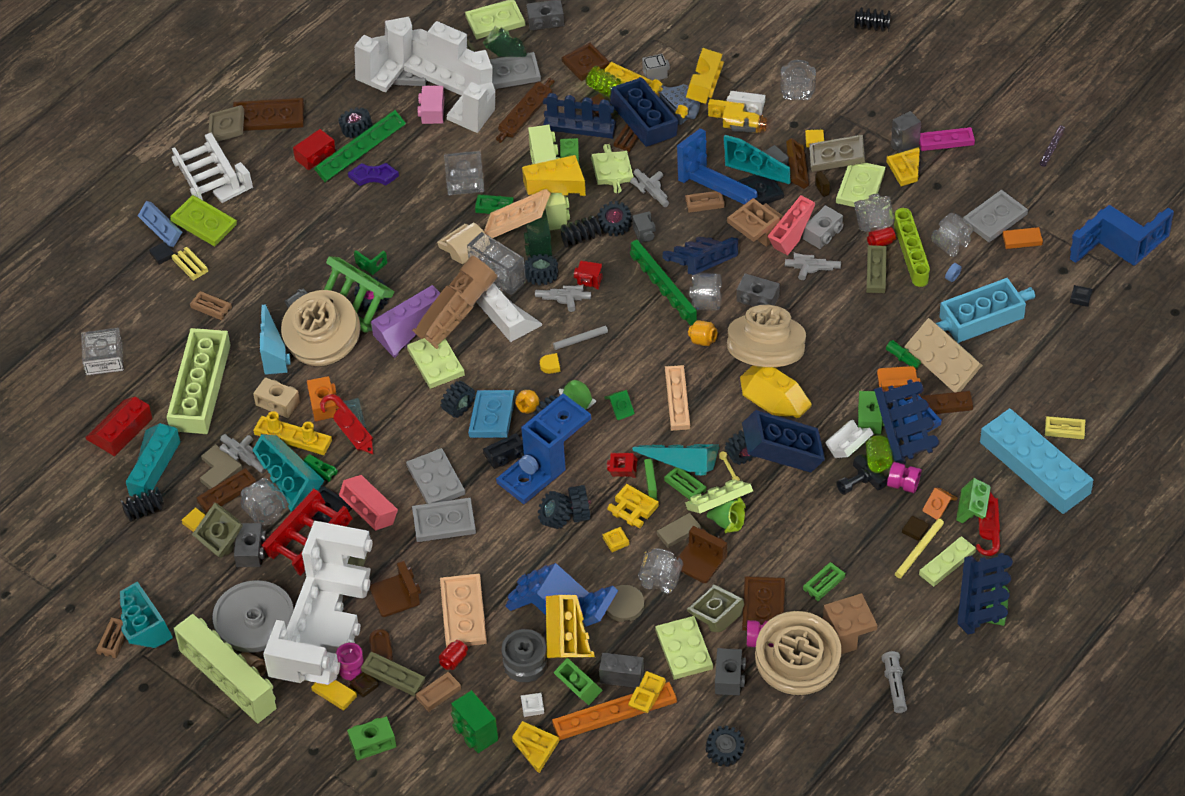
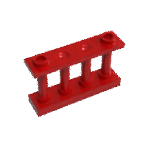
[262,489,353,576]

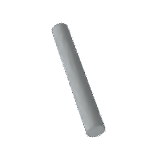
[553,325,608,350]

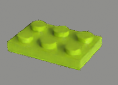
[171,195,237,247]

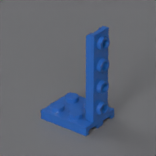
[677,129,757,205]

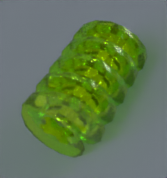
[586,66,621,98]
[866,435,892,473]

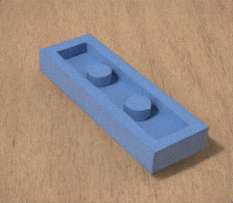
[138,201,182,247]

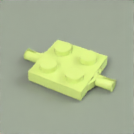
[591,144,633,193]

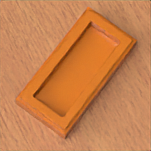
[1002,227,1043,249]

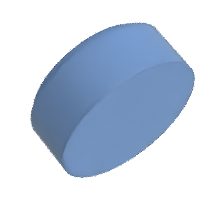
[945,263,962,282]
[519,455,539,474]

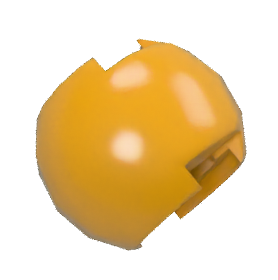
[515,390,540,414]

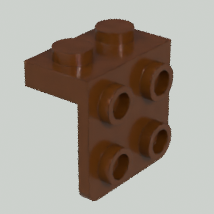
[673,526,727,583]
[369,561,421,617]

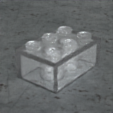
[467,232,526,295]

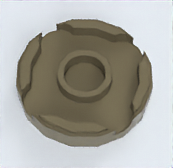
[606,585,644,622]

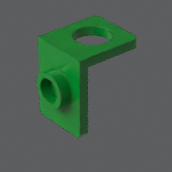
[354,250,388,275]
[604,390,635,420]

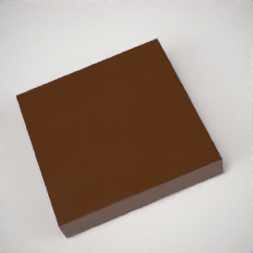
[562,43,610,81]

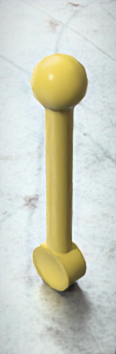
[719,452,740,481]

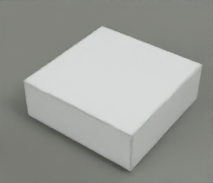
[521,693,544,717]

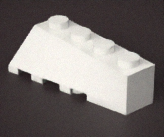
[476,283,542,342]

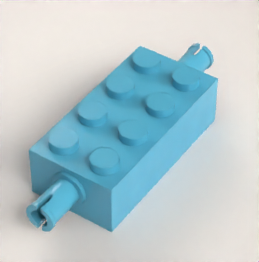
[936,278,1035,343]

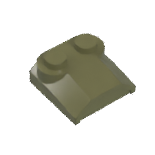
[192,503,243,558]
[687,585,744,632]

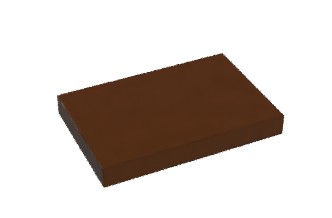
[742,576,785,631]

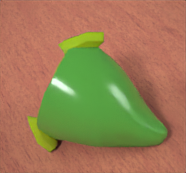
[707,497,746,533]

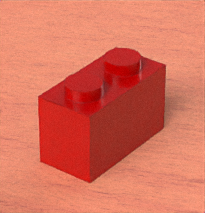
[293,129,336,170]

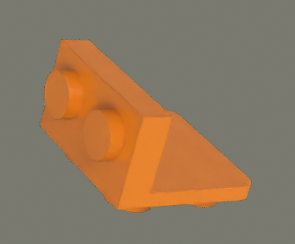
[877,366,920,399]

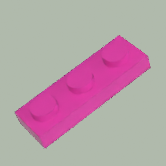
[919,127,975,151]

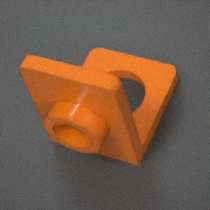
[923,488,958,520]

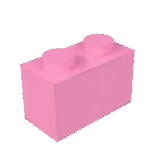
[418,86,445,124]

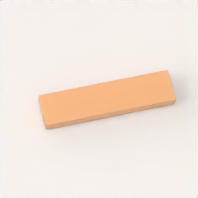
[665,365,690,431]

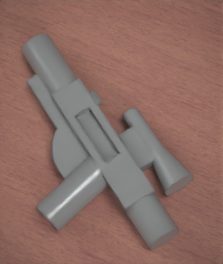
[630,169,669,207]
[785,252,841,280]
[535,284,591,312]
[220,434,267,474]

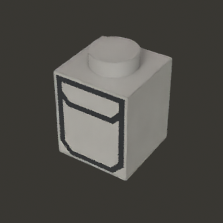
[642,54,670,81]

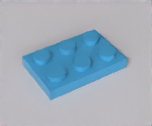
[468,390,516,438]

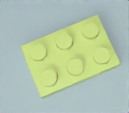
[465,0,525,39]
[836,163,885,210]
[407,338,465,389]
[685,479,753,513]
[655,616,713,680]

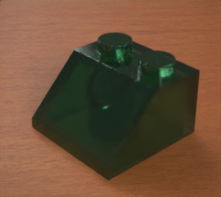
[523,209,552,258]

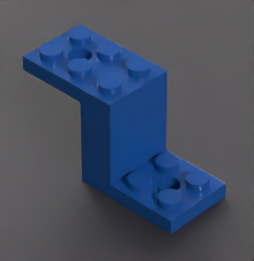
[1070,205,1174,266]
[496,393,591,504]
[505,563,618,627]

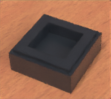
[149,242,174,265]
[1070,285,1093,307]

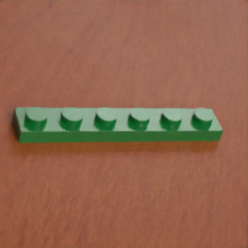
[314,110,406,183]
[630,240,697,326]

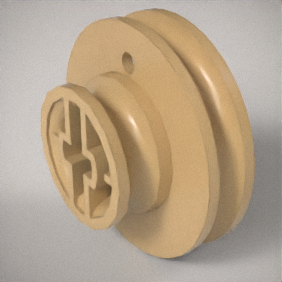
[281,290,360,366]
[727,305,806,367]
[755,611,841,695]

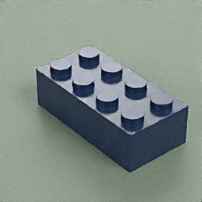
[610,77,678,147]
[742,410,825,473]

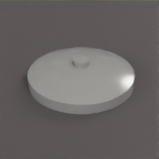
[213,580,294,652]

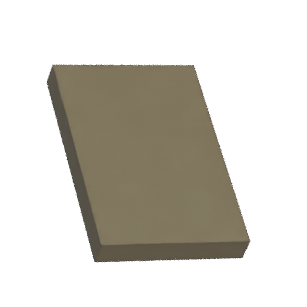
[809,135,865,172]

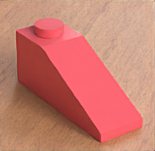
[767,195,815,255]

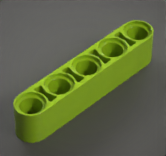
[894,208,930,287]

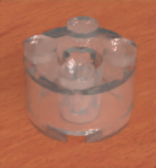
[780,60,816,100]
[854,194,895,231]
[931,213,974,257]
[689,273,722,311]
[241,478,287,526]
[638,549,683,593]

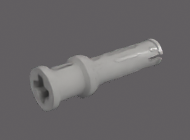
[882,651,907,713]

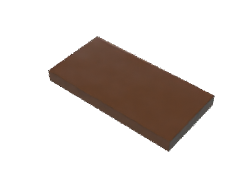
[233,98,304,131]

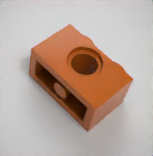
[307,376,339,421]

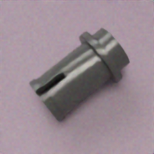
[284,289,308,308]

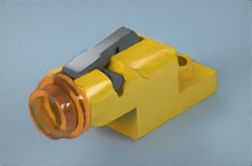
[708,99,767,133]

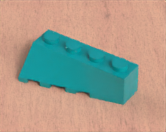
[126,423,180,498]
[253,434,324,512]

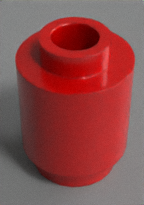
[867,226,896,246]
[439,640,468,670]

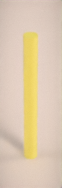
[895,519,944,579]

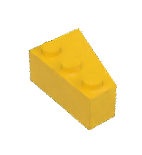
[522,155,586,196]
[546,595,595,658]

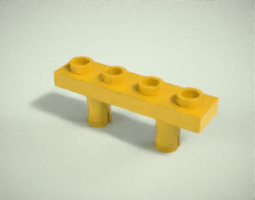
[253,411,332,455]

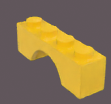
[686,48,724,104]

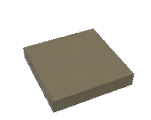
[208,105,244,142]

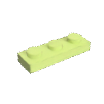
[919,536,976,587]

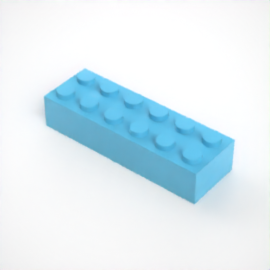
[980,408,1093,514]

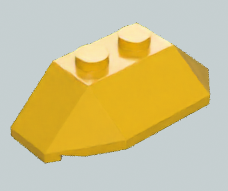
[740,365,812,418]

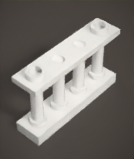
[171,133,240,200]

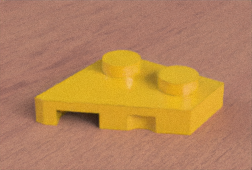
[886,147,920,186]
[512,721,559,773]

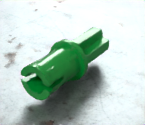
[886,340,921,369]

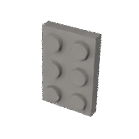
[490,52,541,89]
[963,190,1028,242]
[406,448,465,504]
[412,498,476,542]

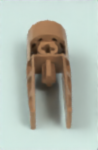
[412,255,498,349]

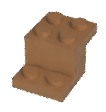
[727,198,783,247]
[823,593,878,654]

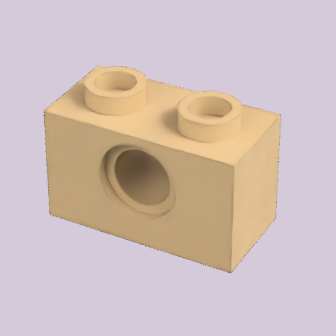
[253,377,300,418]

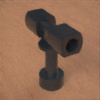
[836,454,888,495]

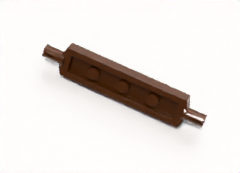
[496,78,555,143]

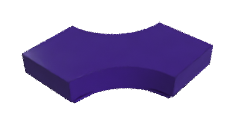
[348,163,399,186]

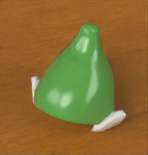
[558,380,596,409]

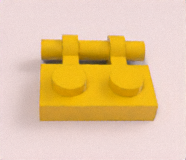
[607,484,659,528]

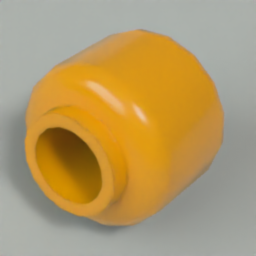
[688,320,718,346]

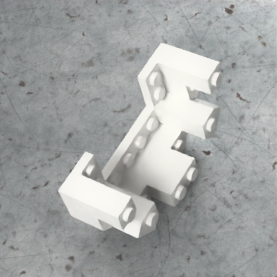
[355,17,495,133]
[263,521,372,685]

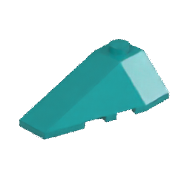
[633,444,719,475]

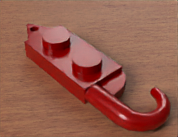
[320,394,374,455]
[976,492,1000,556]

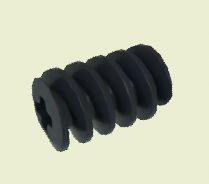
[854,7,891,32]
[561,215,601,248]
[120,486,164,522]

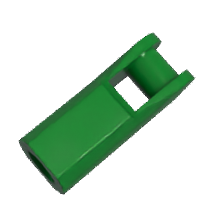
[304,454,338,482]

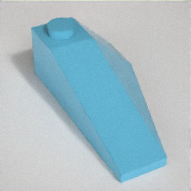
[260,305,291,374]

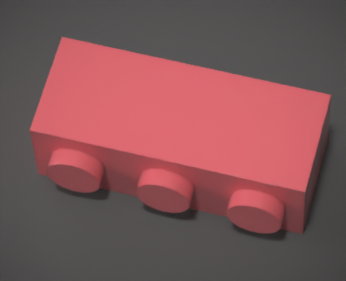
[339,475,398,531]

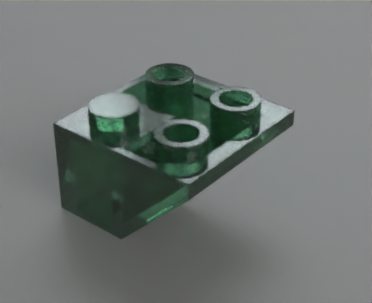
[483,26,527,57]

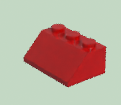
[86,397,153,457]

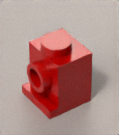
[607,453,638,478]

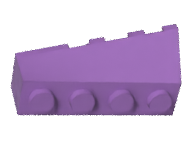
[371,285,440,358]

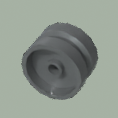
[501,629,548,683]

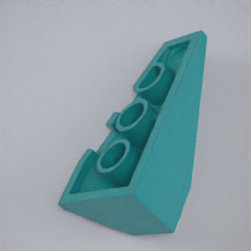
[724,135,791,184]
[120,582,173,648]

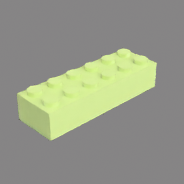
[528,125,570,231]
[167,328,231,434]
[174,614,277,724]

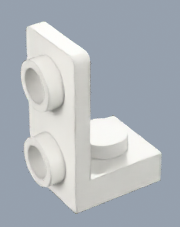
[213,162,253,203]

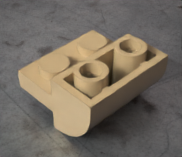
[437,222,490,264]

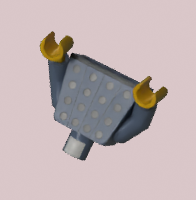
[650,79,700,125]

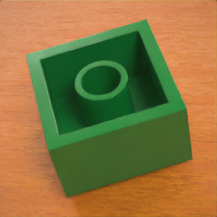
[451,690,498,753]

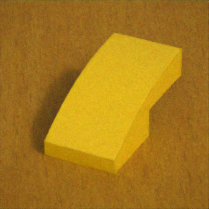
[628,671,666,713]

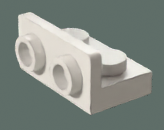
[727,91,765,115]
[826,420,873,458]

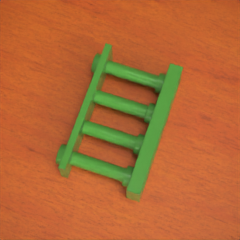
[324,256,395,333]

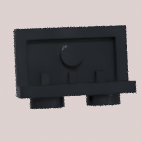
[483,433,524,469]

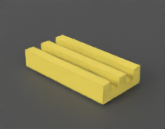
[172,247,208,281]
[1045,416,1085,439]

